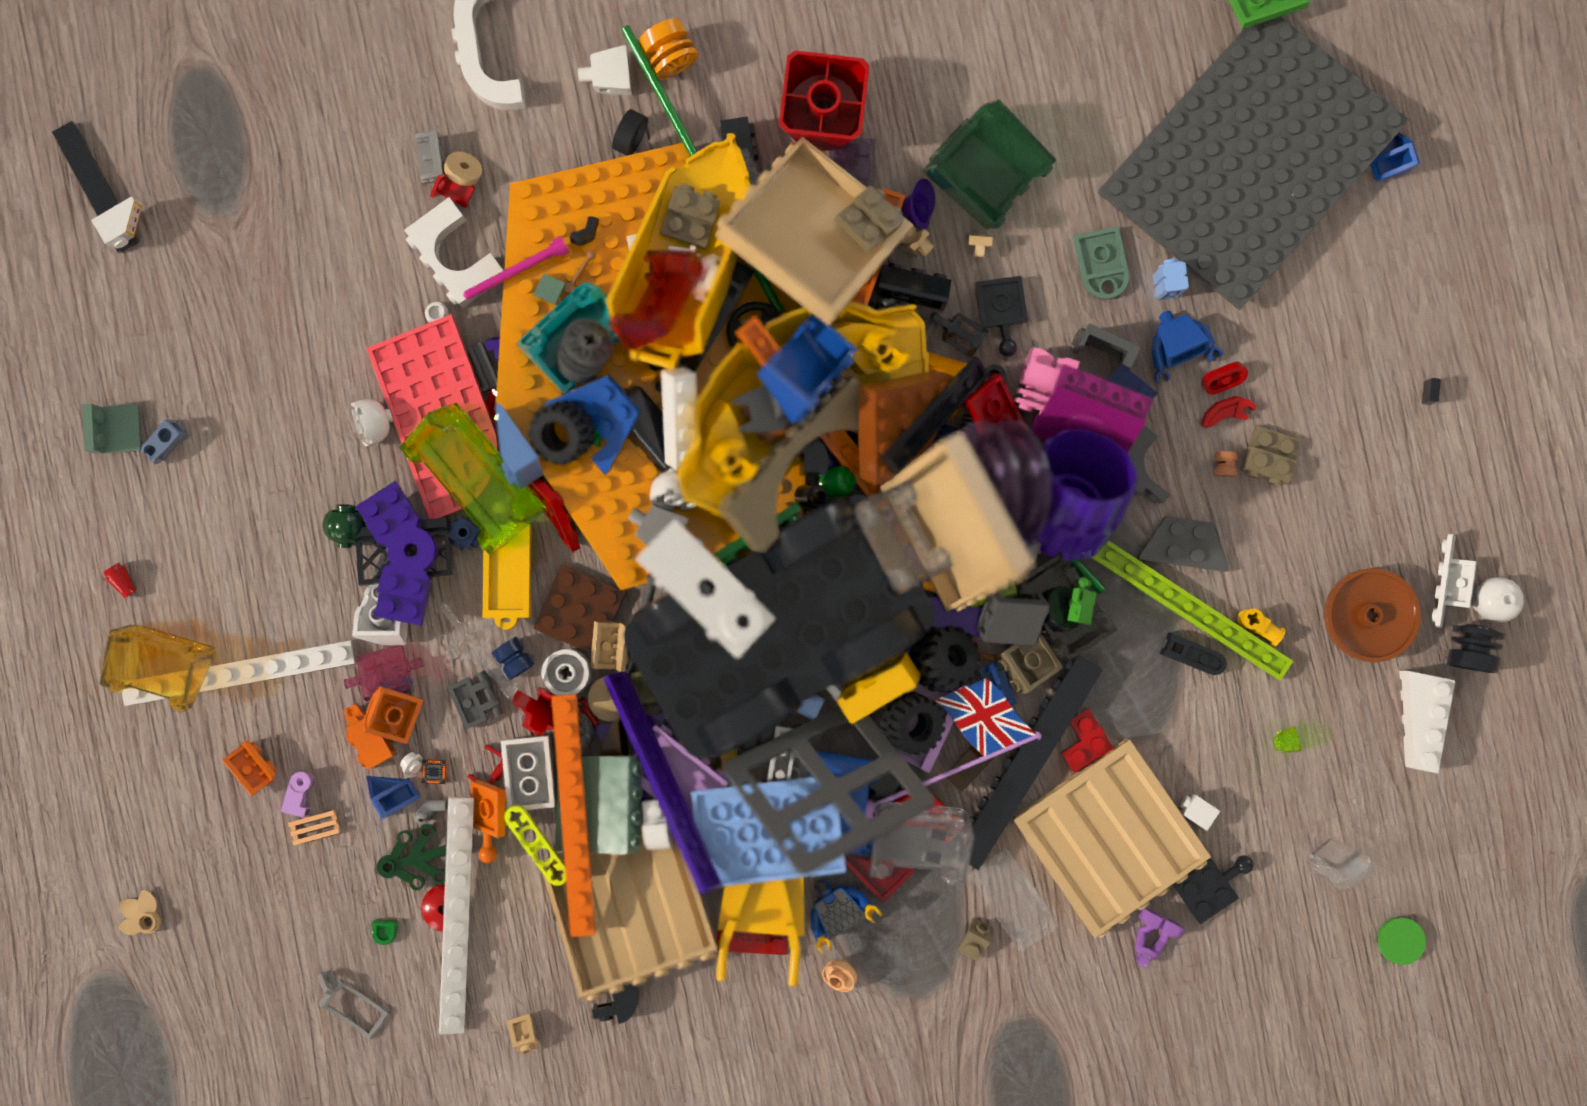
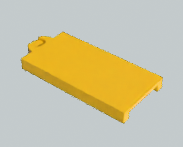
[483,524,532,630]

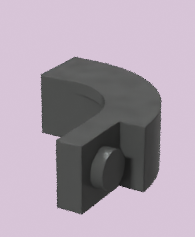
[1128,425,1170,504]

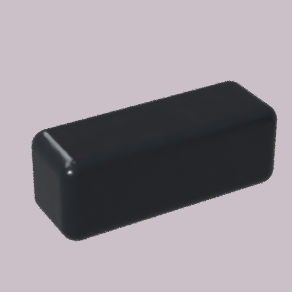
[624,386,673,473]

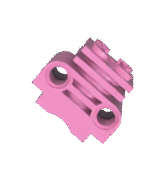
[1013,347,1080,415]

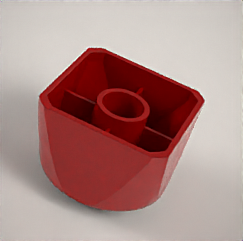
[779,50,870,151]

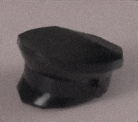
[1042,586,1079,632]

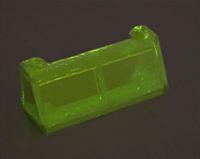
[399,402,546,554]

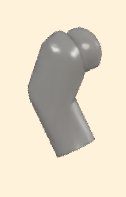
[415,799,447,825]

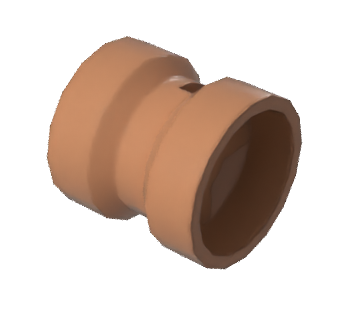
[1214,451,1238,477]

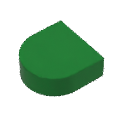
[372,919,398,945]

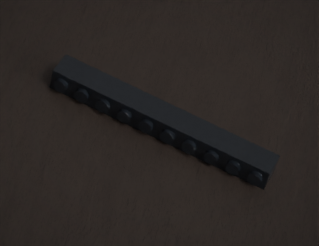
[952,655,1103,871]

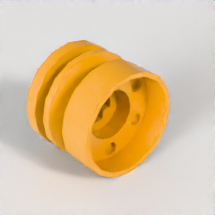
[638,18,699,79]

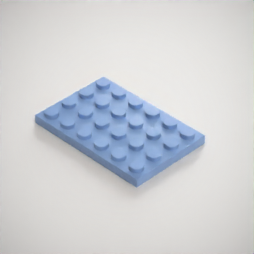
[691,775,846,886]

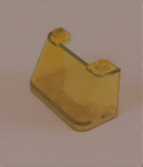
[99,625,215,712]

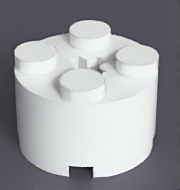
[541,649,592,695]

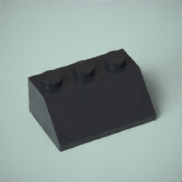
[877,263,952,311]

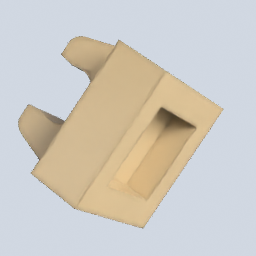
[967,233,993,257]

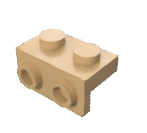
[590,621,629,672]

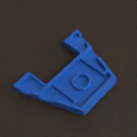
[544,375,641,474]

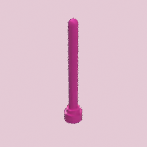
[463,236,569,299]

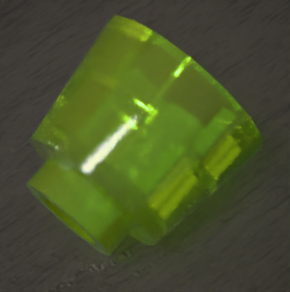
[1272,726,1302,753]

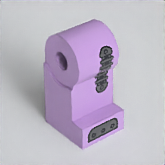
[281,771,315,818]

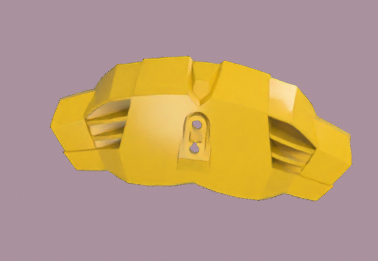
[677,301,929,517]

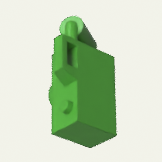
[1068,577,1097,625]

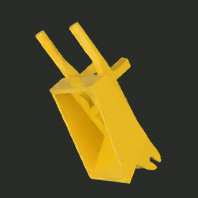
[716,877,805,986]

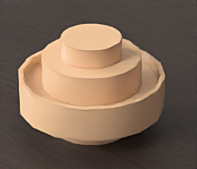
[822,960,857,992]

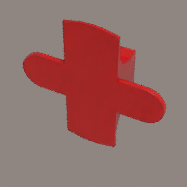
[513,690,554,736]

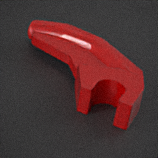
[1201,396,1257,428]

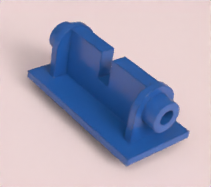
[979,661,1017,707]

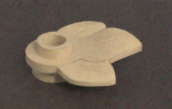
[118,890,161,935]

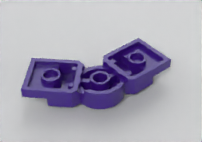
[356,481,438,626]

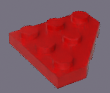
[527,476,581,552]

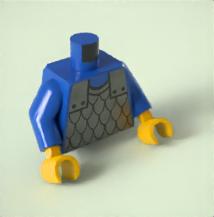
[810,879,882,955]

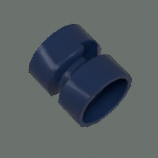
[492,636,535,680]

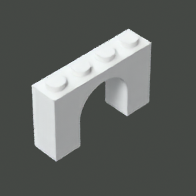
[404,197,504,308]

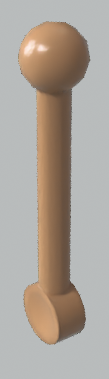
[564,251,596,293]

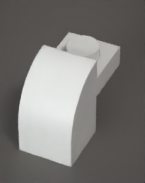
[642,800,673,851]

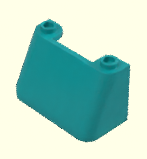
[517,282,627,393]

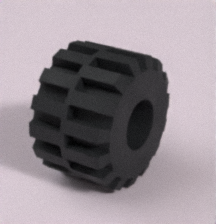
[911,626,981,693]

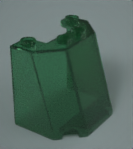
[922,99,1056,229]

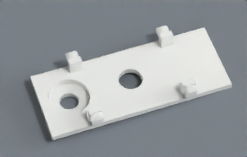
[635,519,776,659]

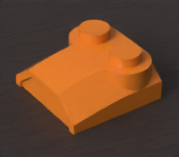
[363,686,424,744]

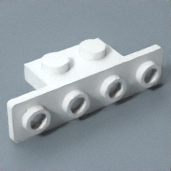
[1432,534,1477,628]

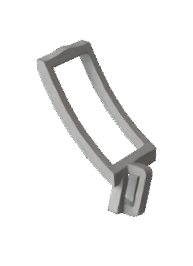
[317,970,390,1039]

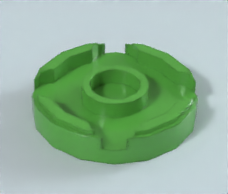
[1377,917,1426,965]

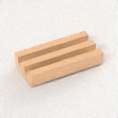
[288,810,341,845]

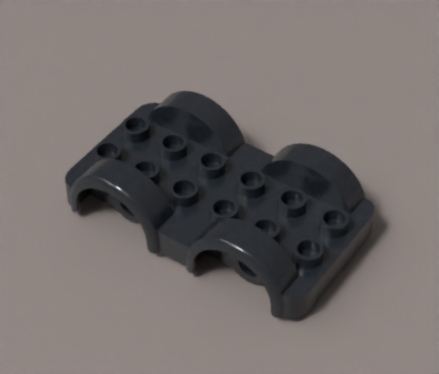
[623,494,935,758]

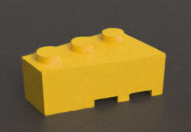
[836,652,921,724]

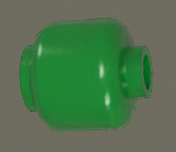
[819,466,856,498]

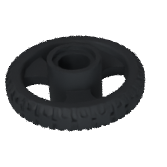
[726,301,782,349]

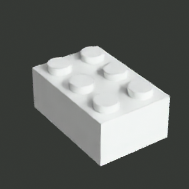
[501,735,557,812]

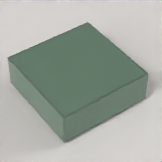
[534,273,565,306]

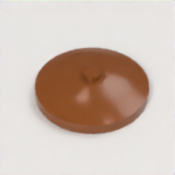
[1324,568,1421,662]

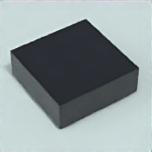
[1422,378,1441,405]

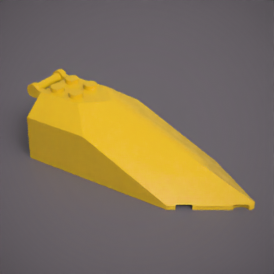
[607,133,751,370]

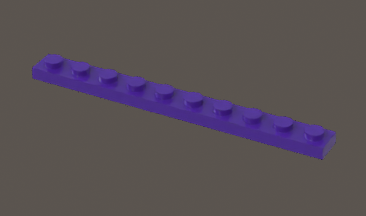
[603,671,723,895]

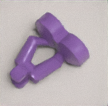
[1134,907,1185,968]

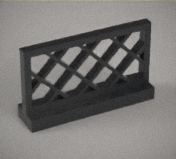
[353,517,453,586]

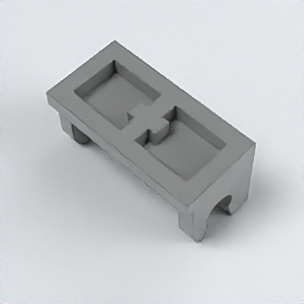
[415,130,445,185]

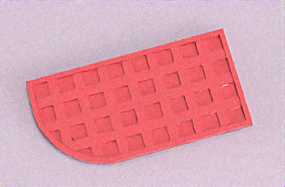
[366,314,500,519]

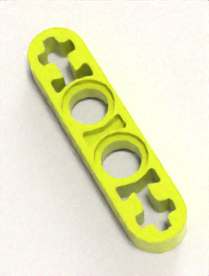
[505,805,566,886]

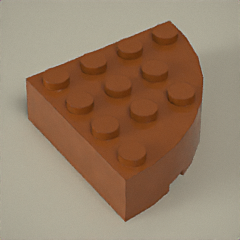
[858,370,952,485]

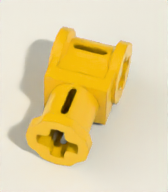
[1236,609,1286,647]

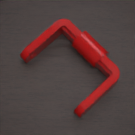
[467,744,504,785]

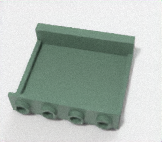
[555,756,643,854]

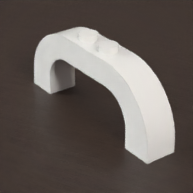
[452,0,526,110]

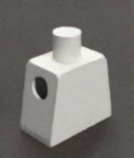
[578,45,632,96]

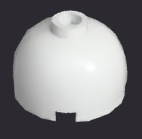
[351,399,393,447]
[650,468,696,511]
[1473,577,1524,623]

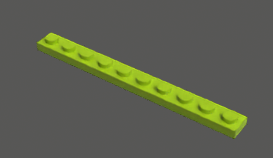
[1091,540,1293,681]

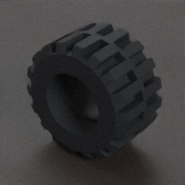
[528,400,596,465]
[880,691,946,756]

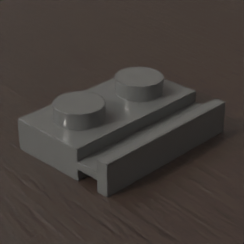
[466,342,498,393]

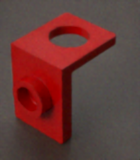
[430,174,475,208]

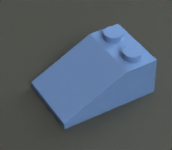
[496,403,543,490]

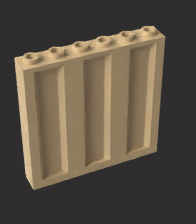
[1011,738,1211,938]
[542,823,719,1002]

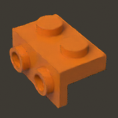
[222,739,276,797]

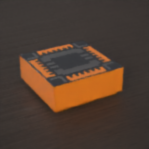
[422,759,448,784]

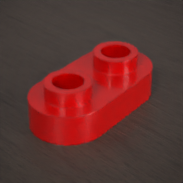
[1201,362,1248,395]

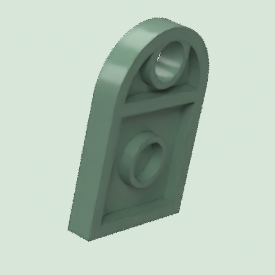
[1072,226,1129,300]

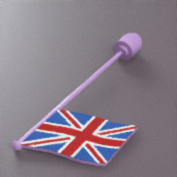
[865,678,1041,819]

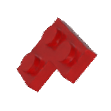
[1060,708,1113,773]

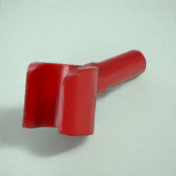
[578,697,599,727]

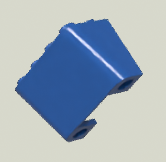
[757,313,858,424]

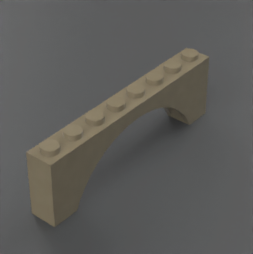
[717,377,860,552]

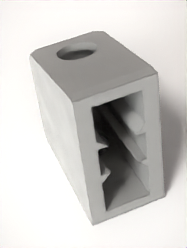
[628,505,688,546]

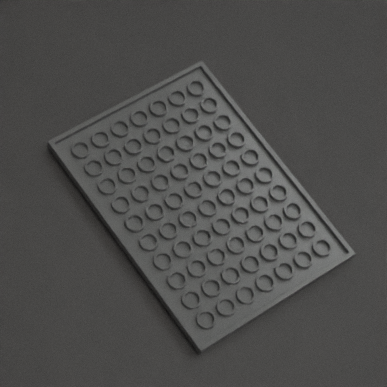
[1098,17,1409,311]

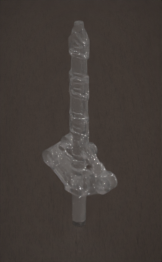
[438,602,525,718]

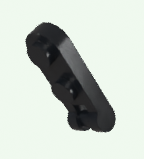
[1160,632,1227,675]

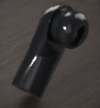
[570,216,599,246]

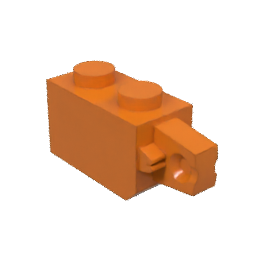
[343,703,398,770]

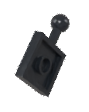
[975,276,1028,357]
[1172,855,1254,924]

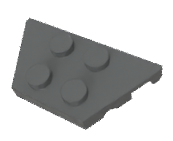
[1137,516,1228,572]

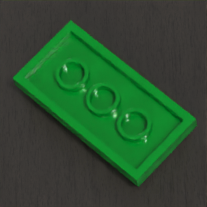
[712,502,801,565]

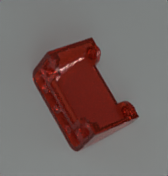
[608,250,703,351]

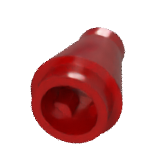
[103,563,136,598]

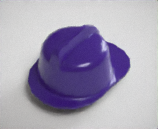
[901,178,935,229]

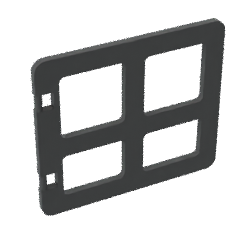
[724,706,934,876]

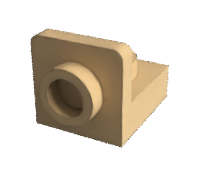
[507,1013,541,1054]

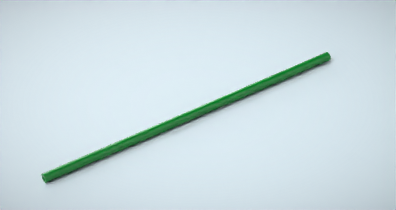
[621,25,785,313]

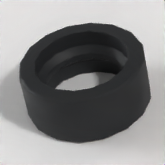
[612,109,648,156]

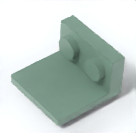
[82,404,142,454]

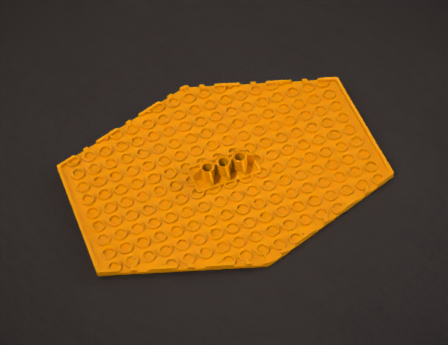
[496,143,805,591]

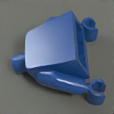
[1151,311,1223,384]

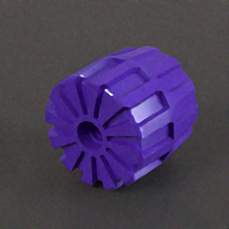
[1015,429,1138,561]

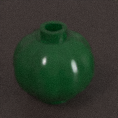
[322,504,367,548]

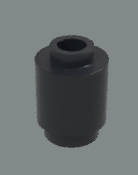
[794,484,828,509]

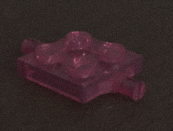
[344,645,424,702]

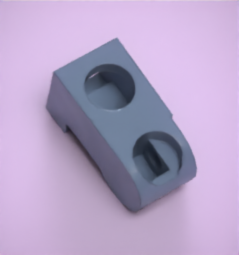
[141,419,190,464]

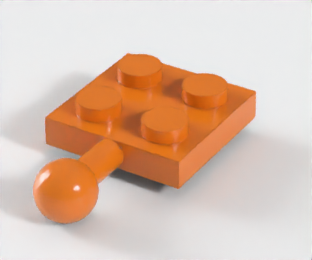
[471,780,507,863]

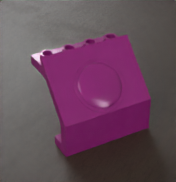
[1026,364,1153,453]

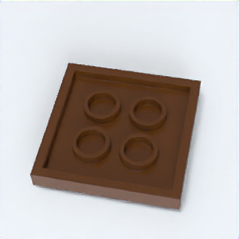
[533,564,626,654]

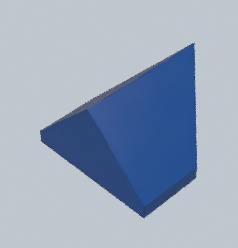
[1371,132,1420,182]
[366,776,420,819]

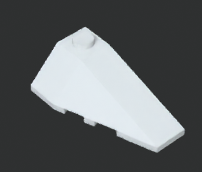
[352,548,408,645]

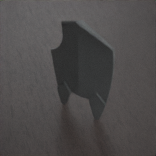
[732,386,789,432]

